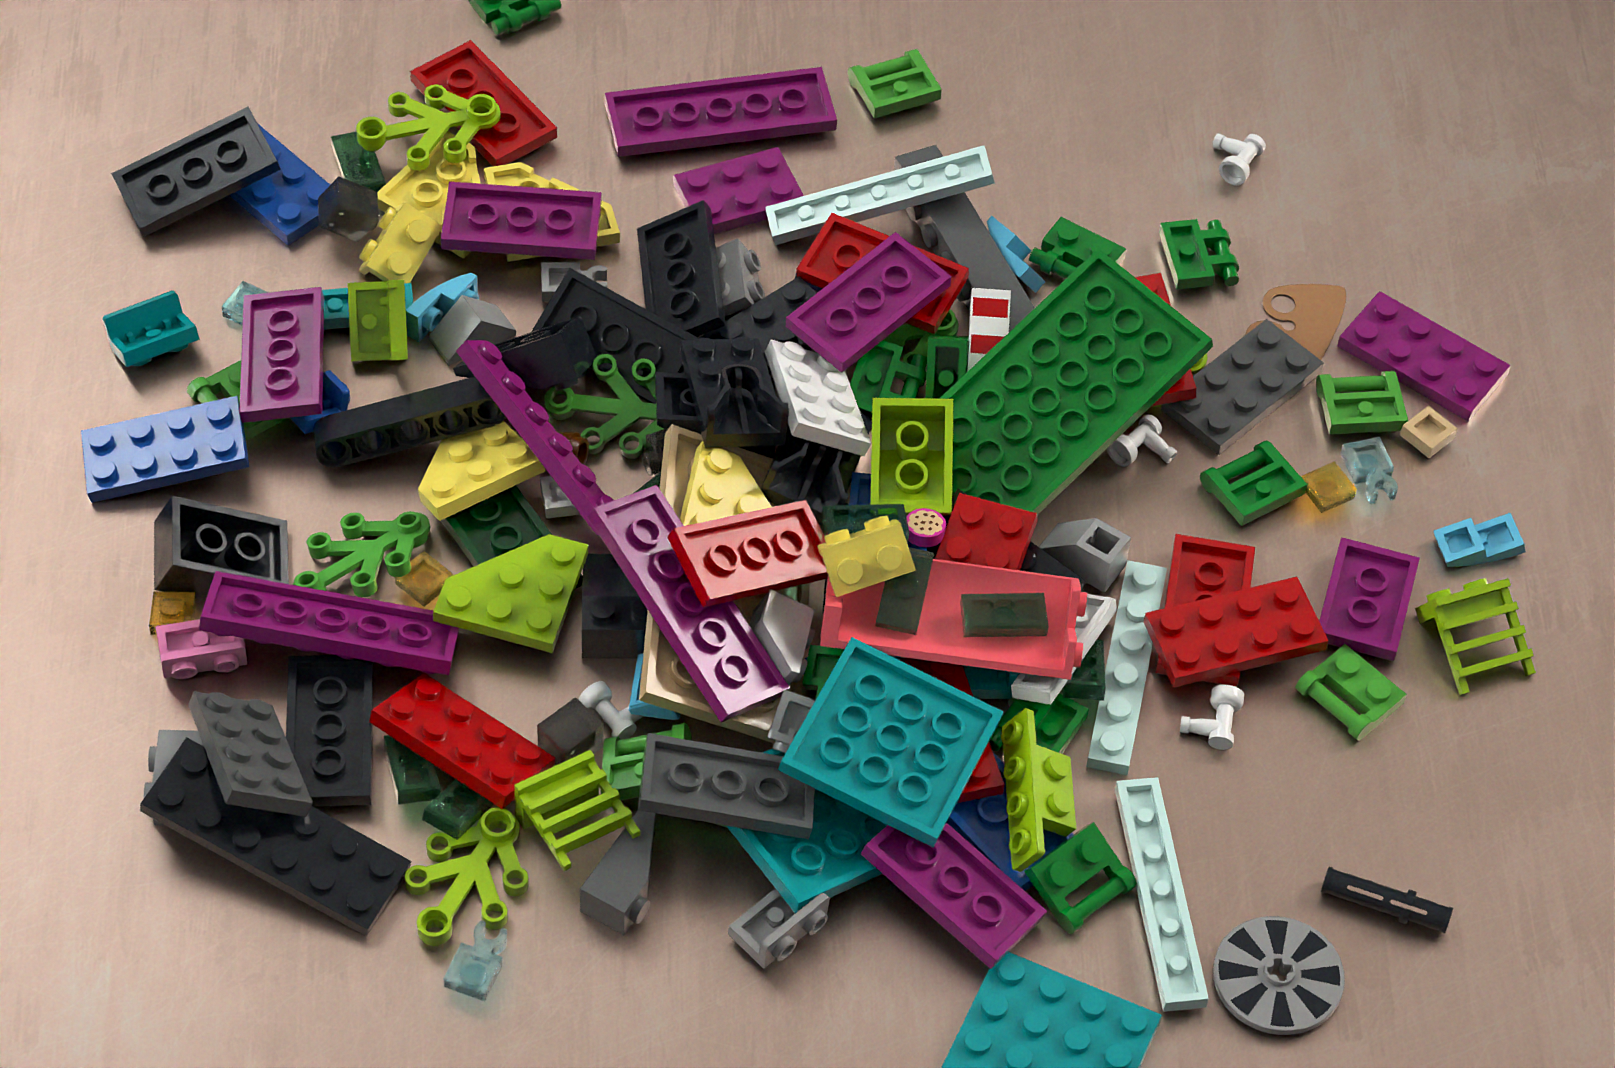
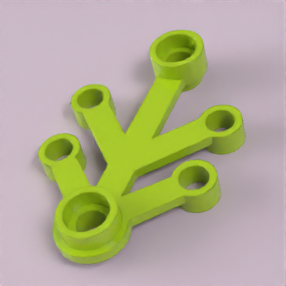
[356,84,500,171]
[405,807,529,946]

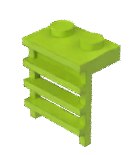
[347,280,408,361]
[1415,578,1536,695]
[514,750,640,871]

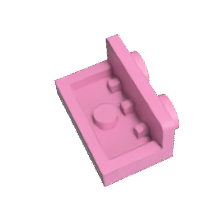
[155,619,247,679]

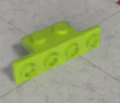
[1001,708,1076,872]

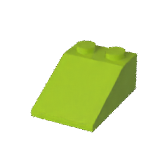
[870,398,953,516]

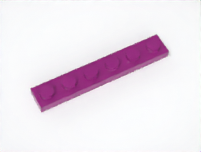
[456,340,614,536]

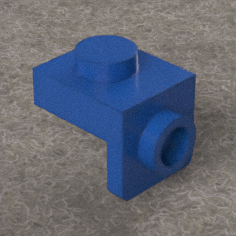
[290,370,350,434]

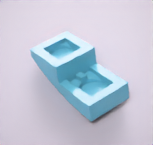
[987,216,1046,293]
[1433,513,1526,567]

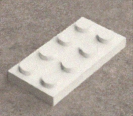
[765,339,871,457]

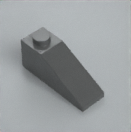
[580,810,657,935]

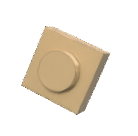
[1400,405,1458,458]

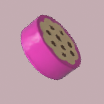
[904,508,946,547]

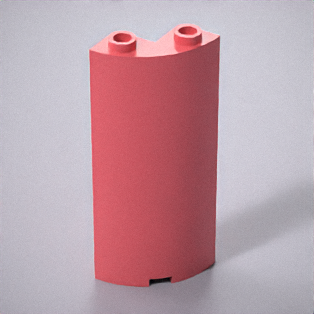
[820,556,1087,680]

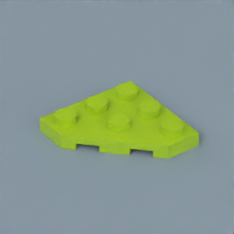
[433,534,589,653]

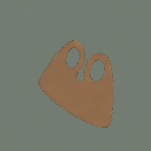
[1245,284,1346,360]

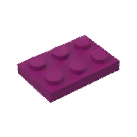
[673,147,804,234]
[1319,537,1420,661]

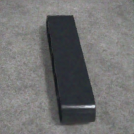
[313,376,506,468]

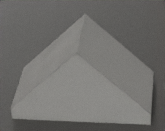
[429,295,516,366]

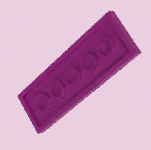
[605,67,837,157]
[587,485,790,723]
[199,571,459,675]

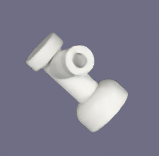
[1213,134,1266,185]
[1106,415,1178,467]
[578,681,643,740]
[1180,685,1244,750]

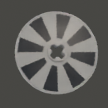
[1213,916,1345,1035]

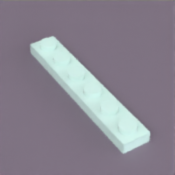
[765,145,995,245]
[1086,560,1167,775]
[1115,777,1209,1012]

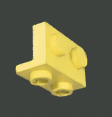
[358,201,443,283]
[817,515,916,597]

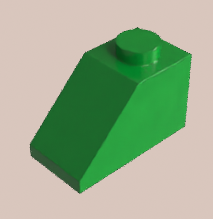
[925,334,969,399]

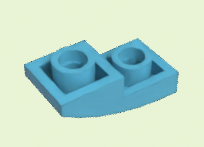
[406,273,479,342]

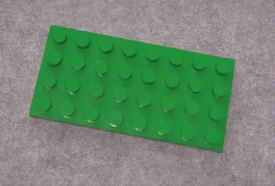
[939,248,1213,515]

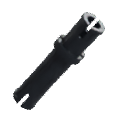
[1321,867,1454,934]

